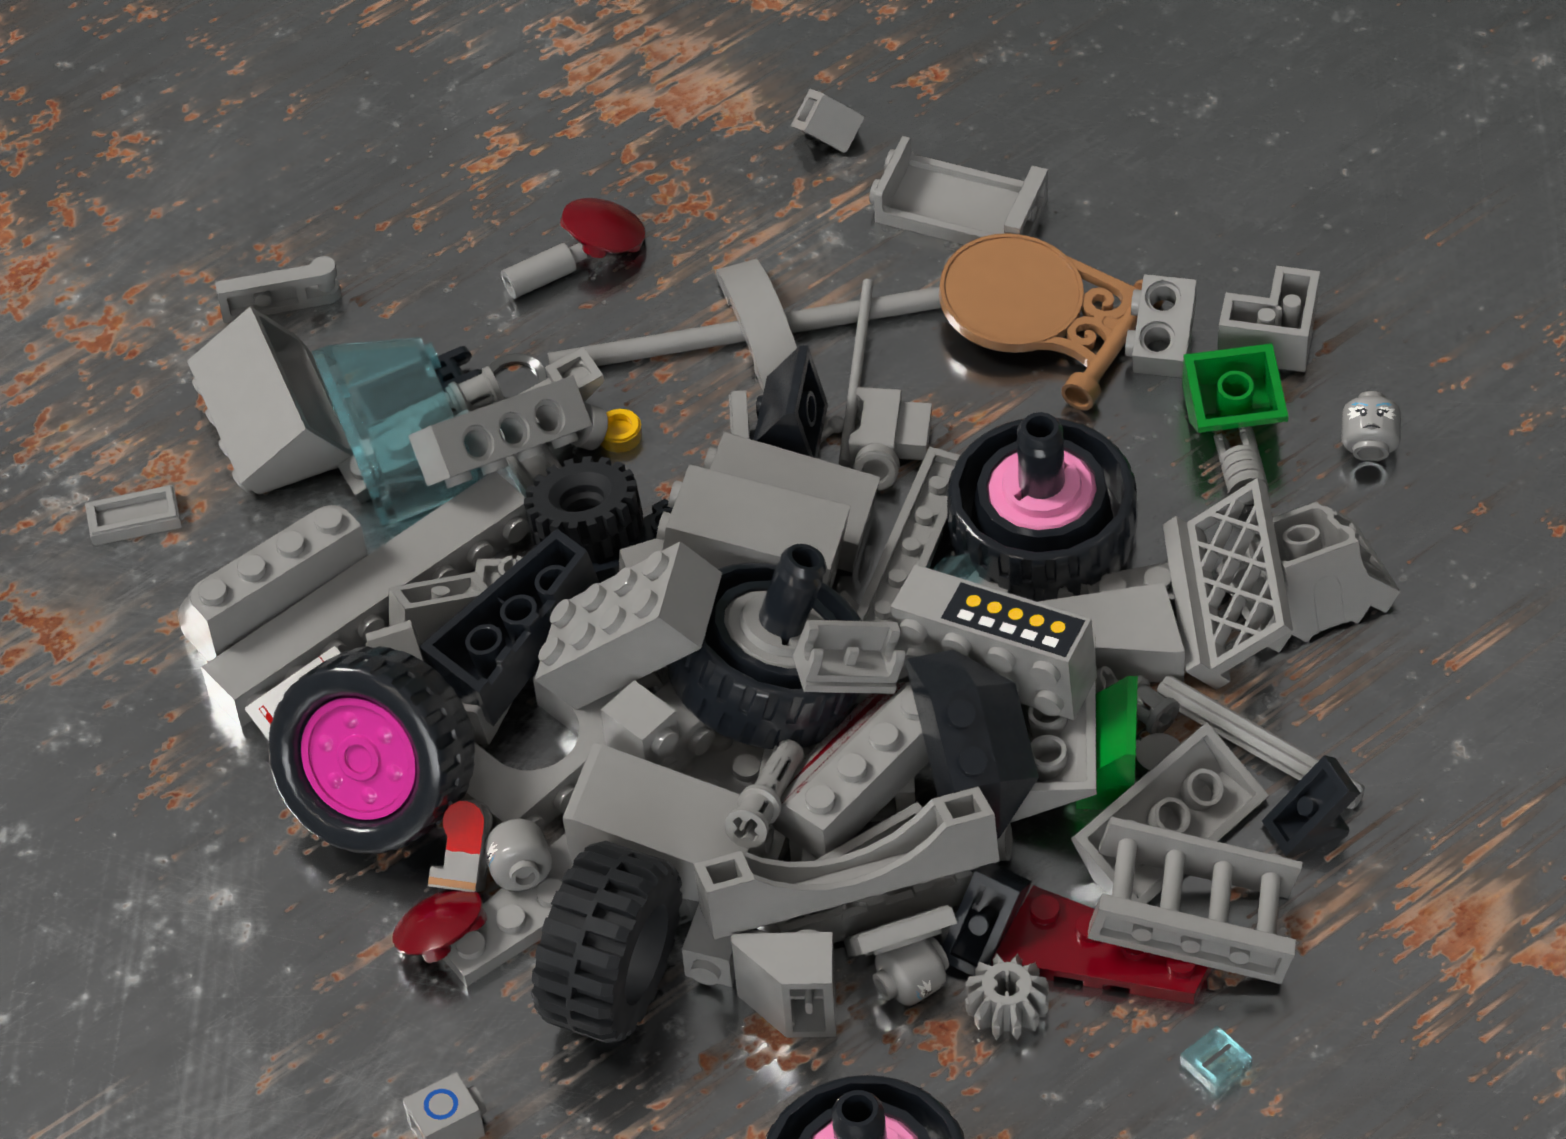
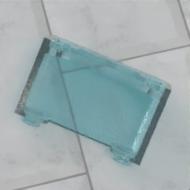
[311,337,481,528]

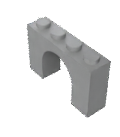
[460,675,621,831]

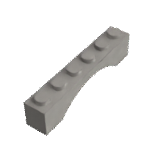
[694,786,999,940]

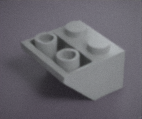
[731,929,836,1038]

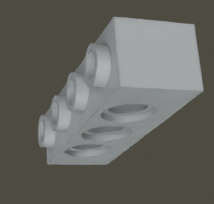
[408,375,592,489]

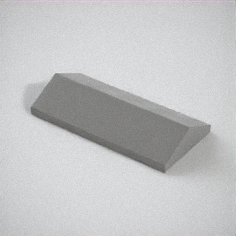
[1071,722,1269,904]

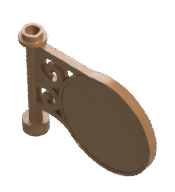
[939,234,1165,411]

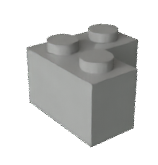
[1218,266,1320,372]
[600,680,715,772]

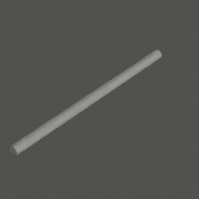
[839,279,874,466]

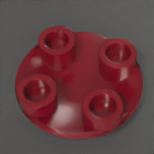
[560,198,645,258]
[393,889,487,963]

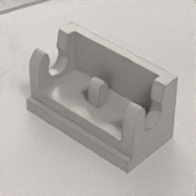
[793,620,905,694]

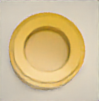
[601,409,642,453]

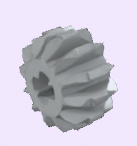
[965,953,1049,1040]

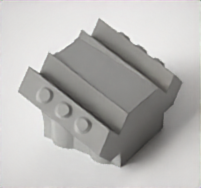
[1215,502,1401,653]

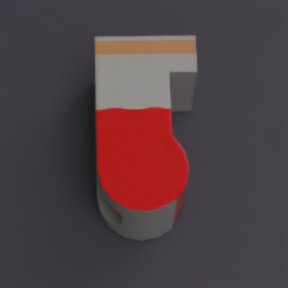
[428,800,493,892]

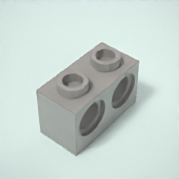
[1125,274,1197,378]

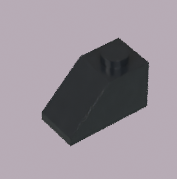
[942,863,1032,976]

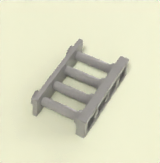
[1087,816,1302,984]

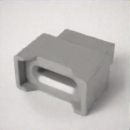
[849,387,932,467]

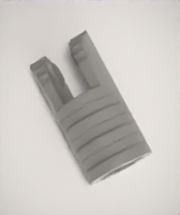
[1214,426,1269,505]

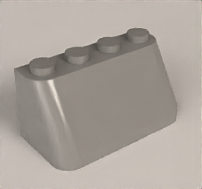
[187,306,356,494]
[178,505,368,662]

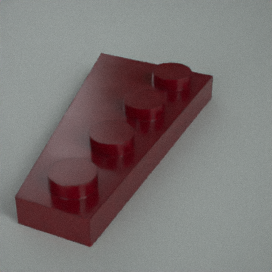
[991,885,1212,1005]

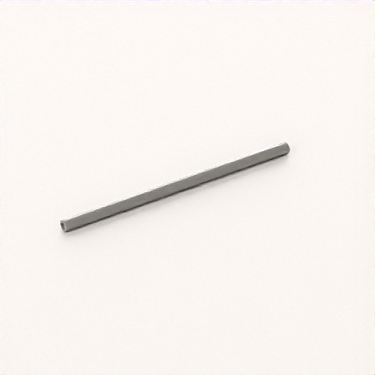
[547,287,941,366]

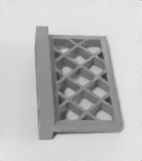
[1162,478,1293,690]

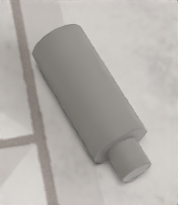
[501,243,587,299]

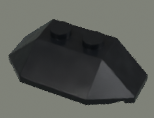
[905,650,1039,839]

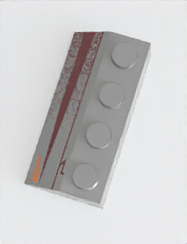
[771,682,930,858]

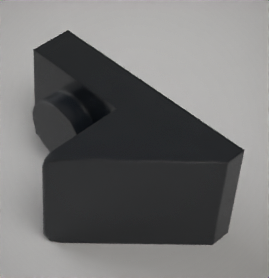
[1262,755,1360,858]

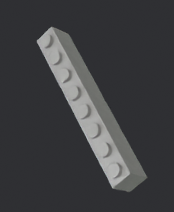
[201,471,530,728]

